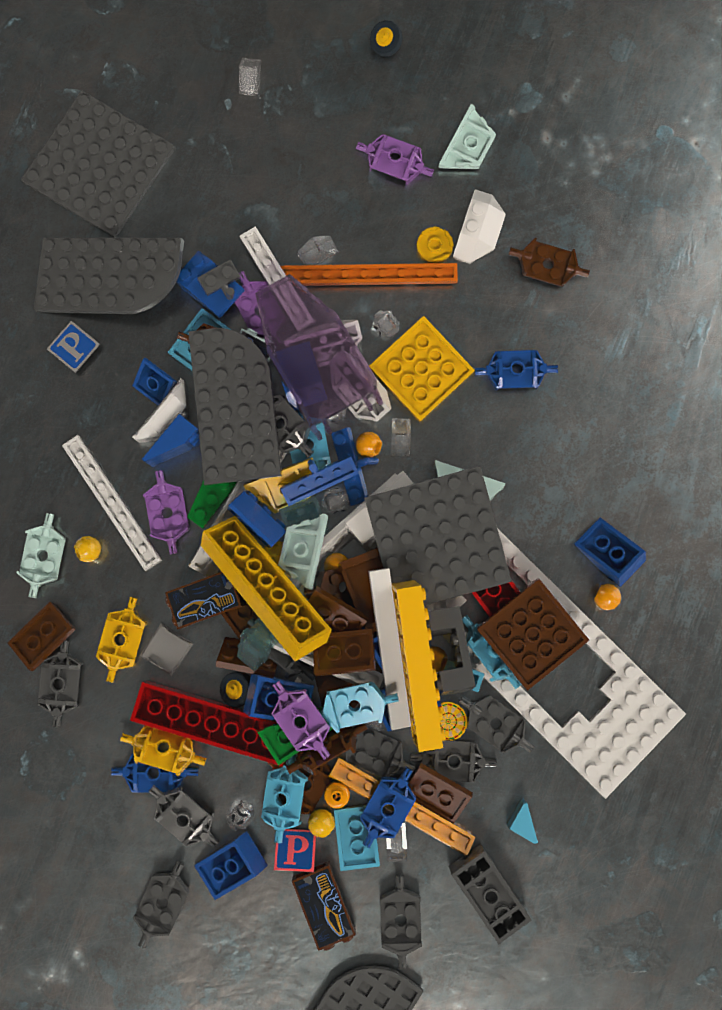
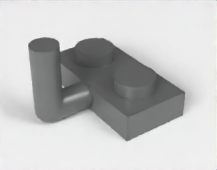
[197,259,240,300]

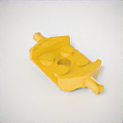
[96,597,147,683]
[120,725,207,776]

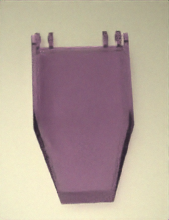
[255,274,383,441]

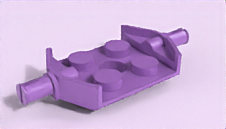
[356,134,434,185]
[235,271,286,347]
[143,470,190,555]
[272,681,331,760]

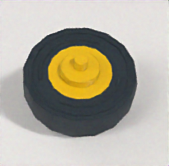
[370,20,403,57]
[220,672,250,707]

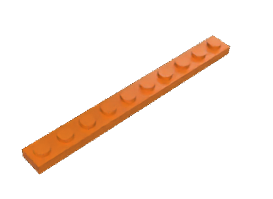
[280,263,458,286]

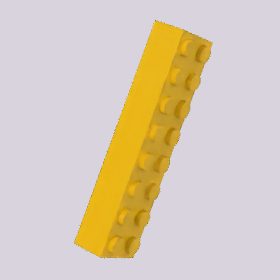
[201,516,332,662]
[392,580,446,752]

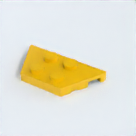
[243,457,314,514]

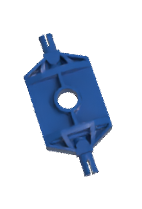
[474,350,558,390]
[111,752,199,793]
[360,767,416,848]

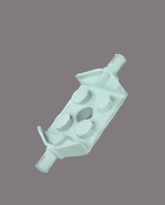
[16,513,66,598]

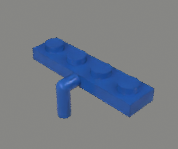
[331,427,379,506]
[280,455,359,506]

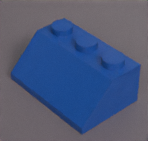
[228,491,286,549]

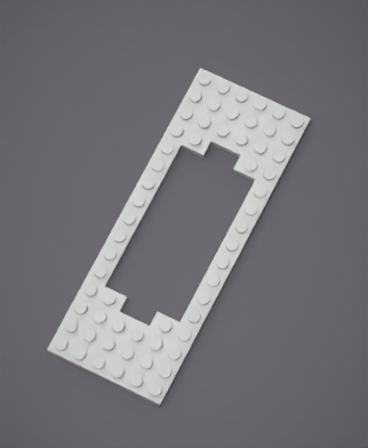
[424,528,686,799]

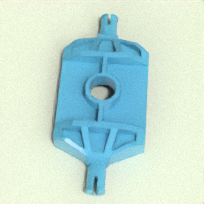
[290,407,331,469]
[462,615,522,689]
[319,682,399,733]
[261,754,308,843]

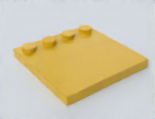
[368,316,475,422]

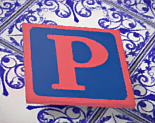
[274,829,316,872]

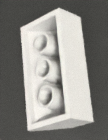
[344,471,413,552]

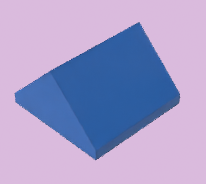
[132,358,177,405]

